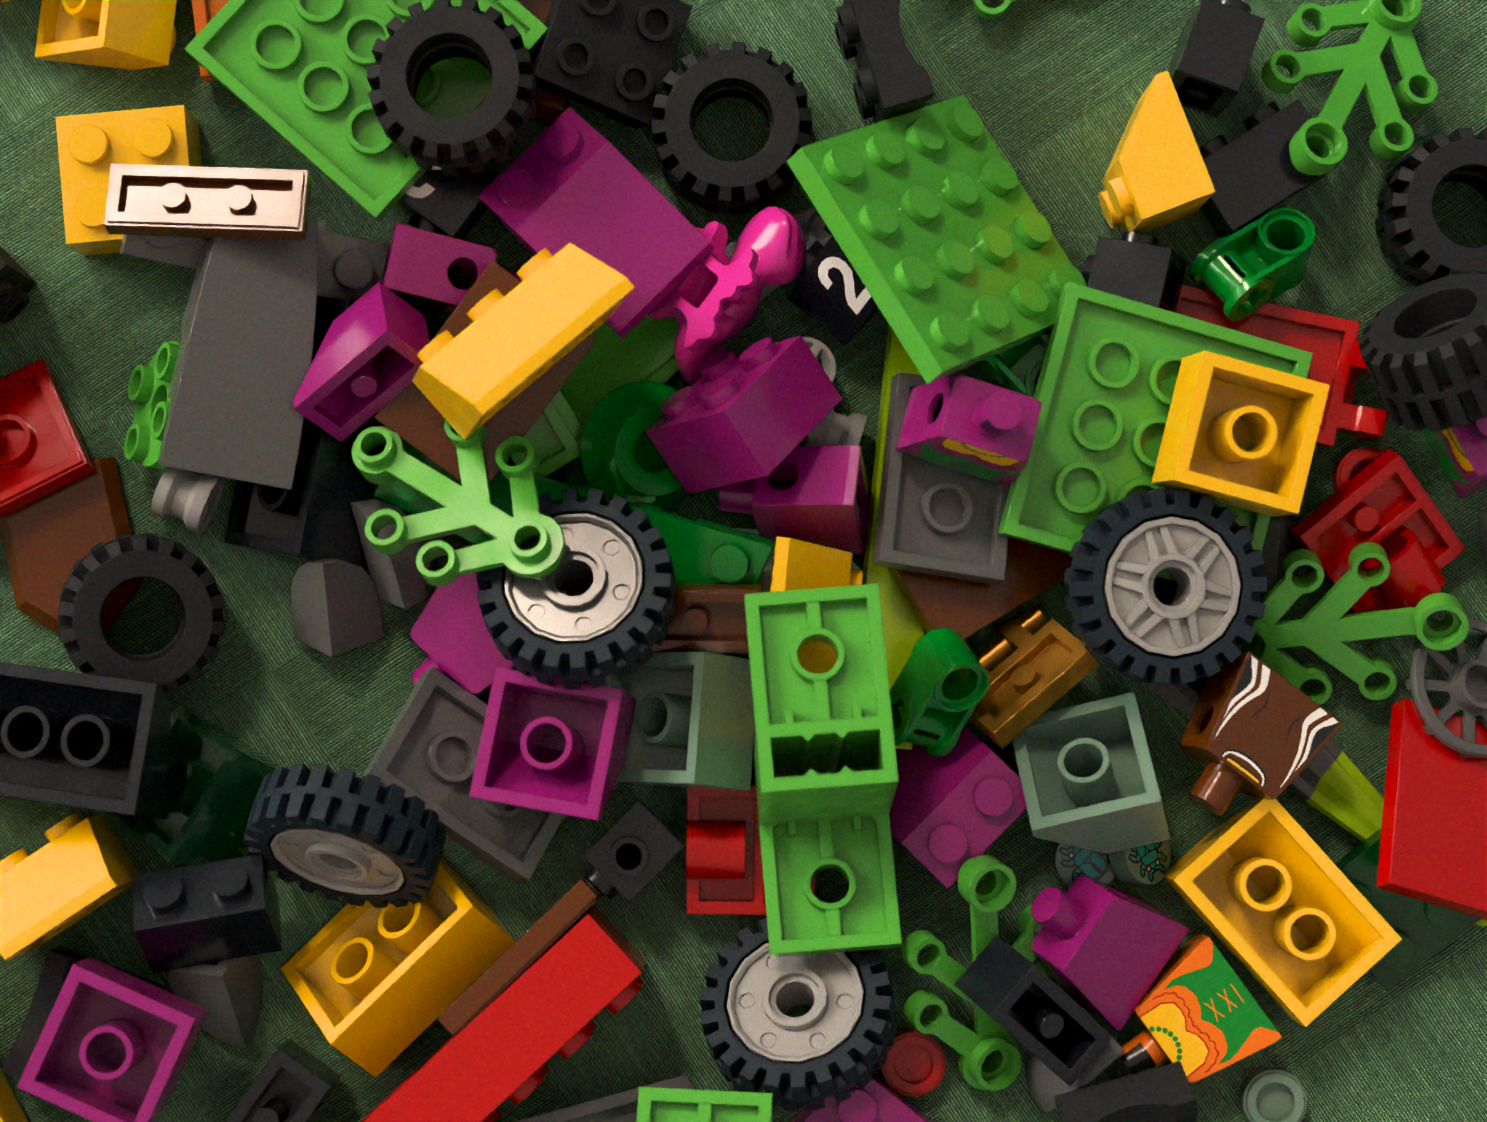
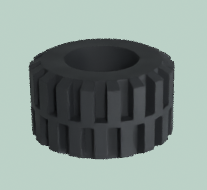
[367,0,538,176]
[651,41,813,214]
[1375,127,1487,288]
[1359,271,1487,432]
[58,533,226,696]

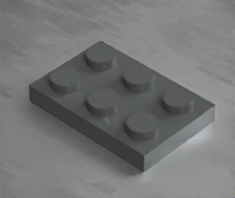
[873,372,1022,585]
[361,667,565,884]

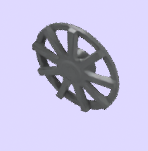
[1406,618,1487,759]

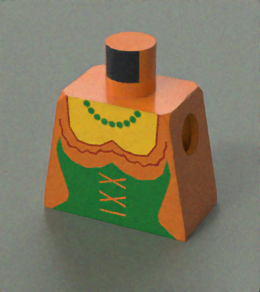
[1118,932,1282,1084]

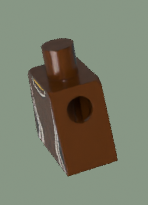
[1181,651,1342,816]

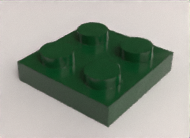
[1335,828,1481,991]

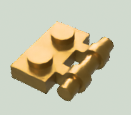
[969,606,1099,748]

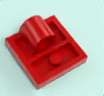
[1290,449,1466,614]
[686,785,815,915]

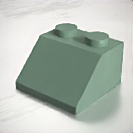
[612,652,755,791]
[1012,692,1171,854]

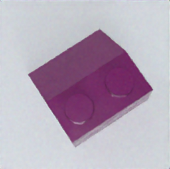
[469,667,637,822]
[889,726,1027,889]

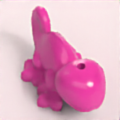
[647,206,806,385]

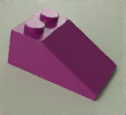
[478,107,714,339]

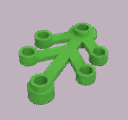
[1261,0,1438,175]
[352,419,566,587]
[1239,542,1469,705]
[901,855,1063,1091]

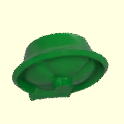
[580,381,687,511]

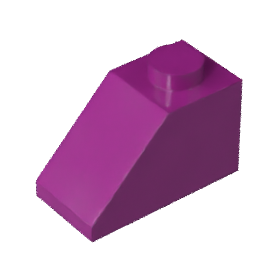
[293,282,430,442]

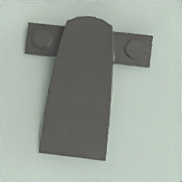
[119,214,389,490]

